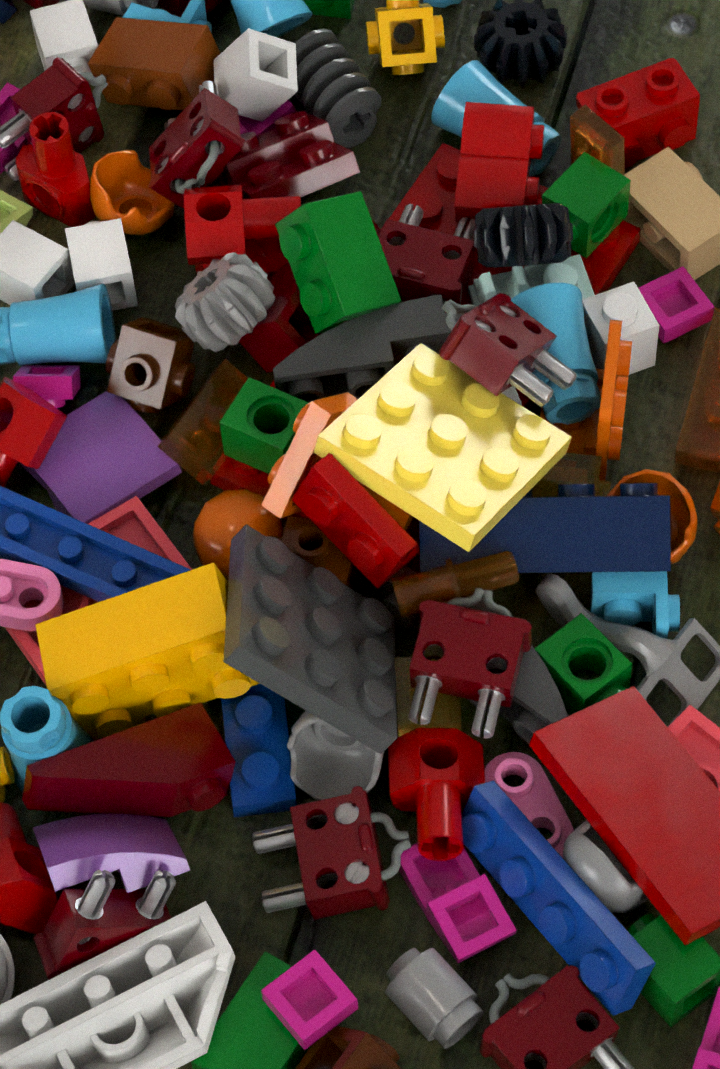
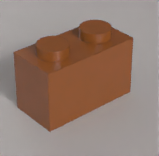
[87,17,221,110]

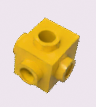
[366,0,445,75]

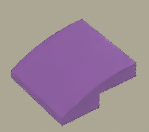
[20,391,182,524]
[33,814,190,893]

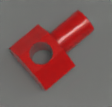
[15,112,96,227]
[184,185,301,265]
[0,377,67,487]
[388,727,485,861]
[0,802,58,934]

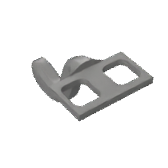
[535,573,720,727]

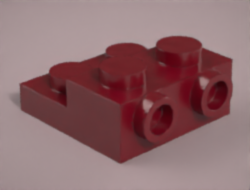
[218,111,360,199]

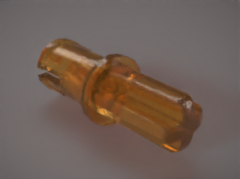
[391,551,519,618]

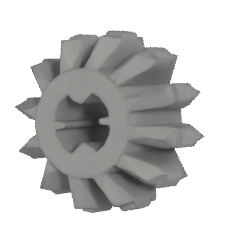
[174,252,276,352]

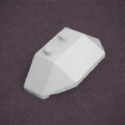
[0,901,235,1069]

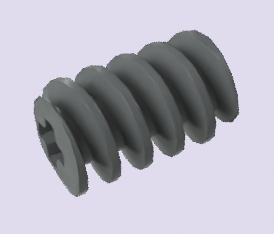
[293,28,381,148]

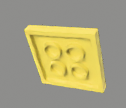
[313,343,572,552]

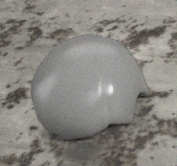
[287,711,384,800]
[563,820,648,914]

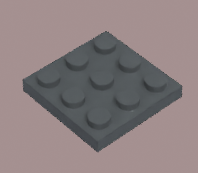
[223,524,397,754]

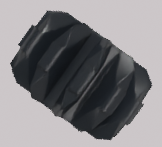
[474,0,567,88]
[473,203,573,268]

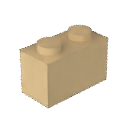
[623,147,720,280]

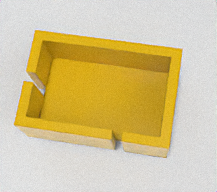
[35,562,260,740]

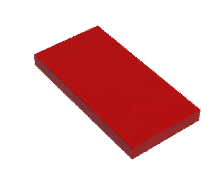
[529,686,720,946]

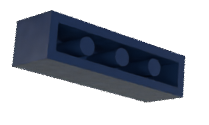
[419,483,671,574]

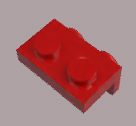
[576,58,700,170]
[292,453,420,589]

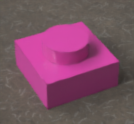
[638,266,714,344]
[13,365,81,408]
[261,949,358,1050]

